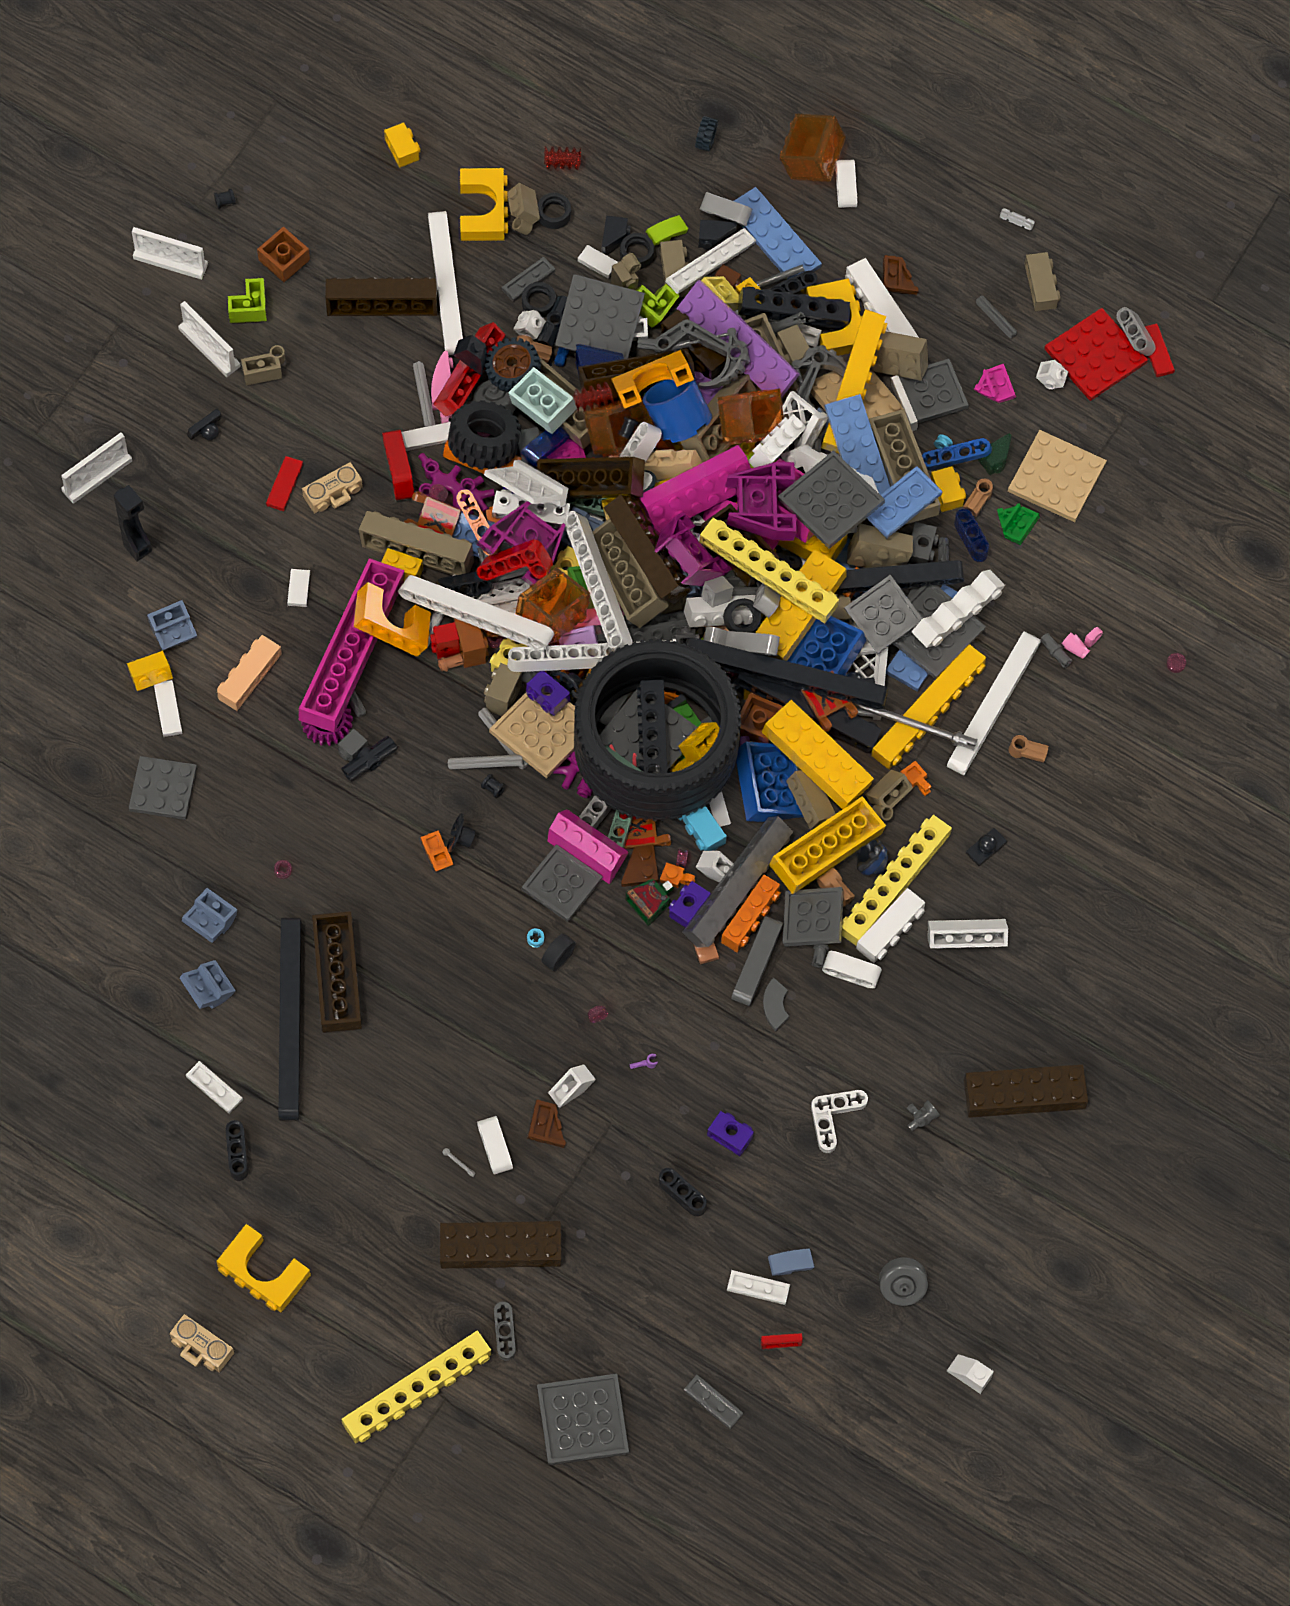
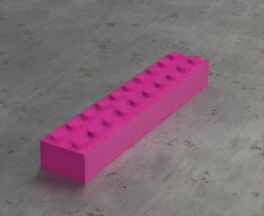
[299,558,404,733]

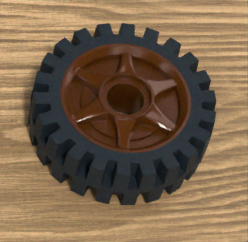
[485,338,541,392]

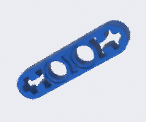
[922,438,992,470]

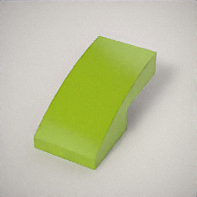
[646,215,688,245]

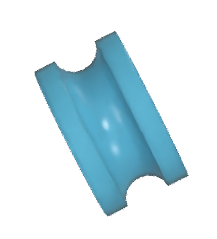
[934,434,953,449]
[527,928,544,947]

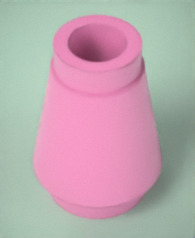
[1061,633,1090,659]

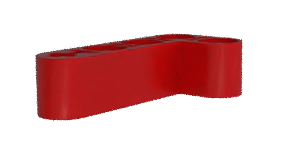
[382,430,414,501]
[477,539,553,581]

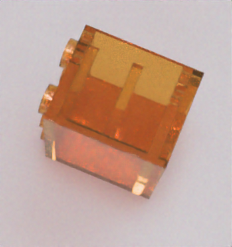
[780,114,846,182]
[717,388,784,445]
[583,396,655,457]
[515,567,590,646]

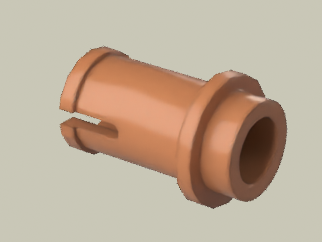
[438,653,463,672]

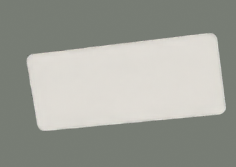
[709,792,731,827]

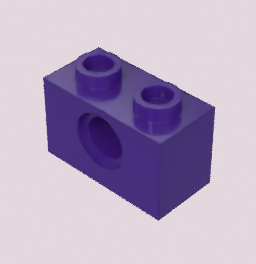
[526,671,570,716]
[669,881,711,928]
[707,1111,754,1156]

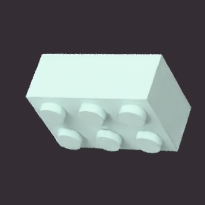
[508,367,577,434]

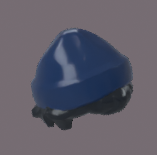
[856,839,888,875]

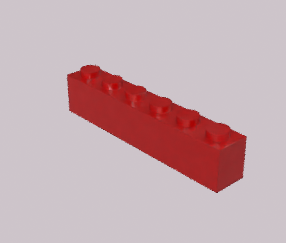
[433,322,506,417]

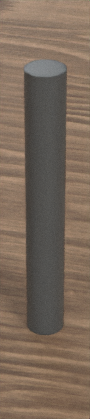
[755,265,805,288]

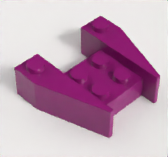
[725,462,797,541]
[476,501,565,590]
[655,512,732,586]

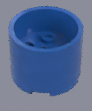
[643,377,712,443]

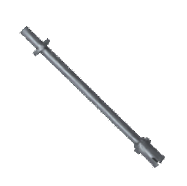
[853,703,978,751]

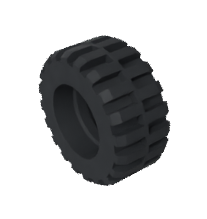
[448,400,521,470]

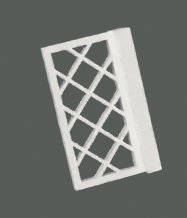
[132,227,208,280]
[178,301,241,377]
[767,391,828,459]
[61,433,132,504]
[484,460,569,506]
[471,577,535,613]
[844,647,888,720]

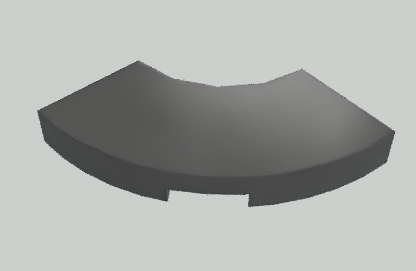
[763,978,789,1032]

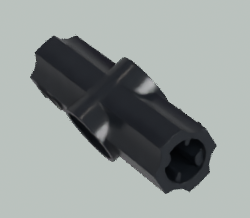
[537,295,567,347]
[341,735,397,782]

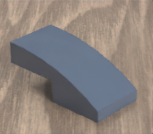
[768,1249,814,1276]

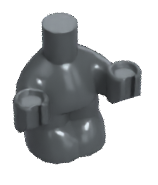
[907,1100,940,1131]

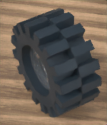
[695,116,718,151]

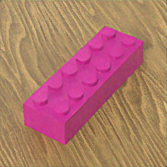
[639,445,751,533]

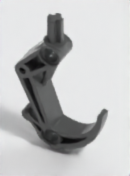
[637,319,750,390]
[787,345,847,453]

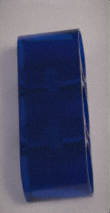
[520,426,570,467]
[954,508,989,562]

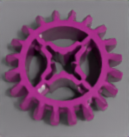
[301,707,353,746]

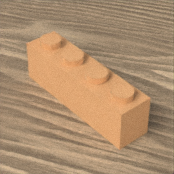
[217,635,282,711]

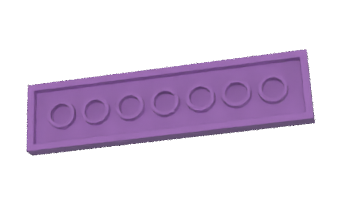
[676,280,800,403]

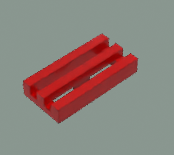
[761,1333,802,1349]

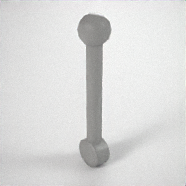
[442,1148,476,1177]

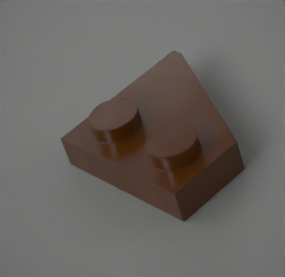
[883,255,918,295]
[621,845,659,887]
[527,1100,566,1148]

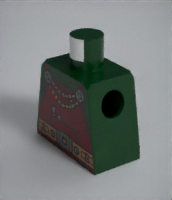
[625,879,674,926]

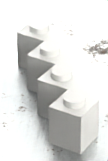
[781,444,878,492]
[912,570,1005,648]

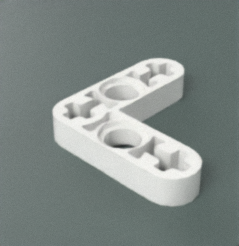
[811,1090,868,1153]

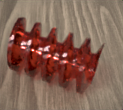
[544,146,581,170]
[573,382,614,413]

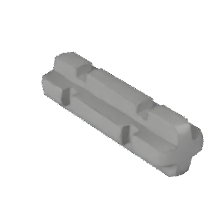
[1000,208,1035,230]

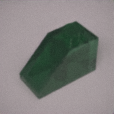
[978,433,1011,475]

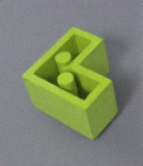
[228,278,267,323]
[635,284,679,328]

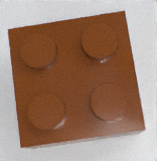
[257,227,310,282]
[454,619,489,668]
[740,693,784,744]

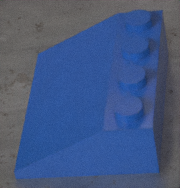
[787,616,867,676]
[736,742,804,822]

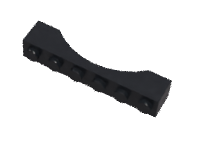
[113,485,152,562]

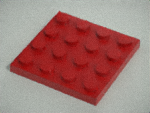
[1044,308,1148,401]

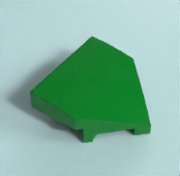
[997,503,1040,545]

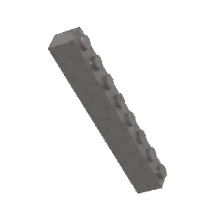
[682,816,793,948]

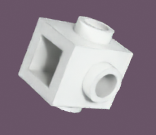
[513,310,546,339]
[1036,360,1068,389]

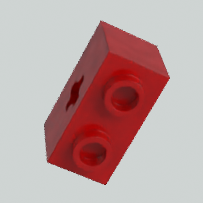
[430,622,460,659]

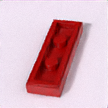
[1144,324,1175,377]
[266,456,303,511]

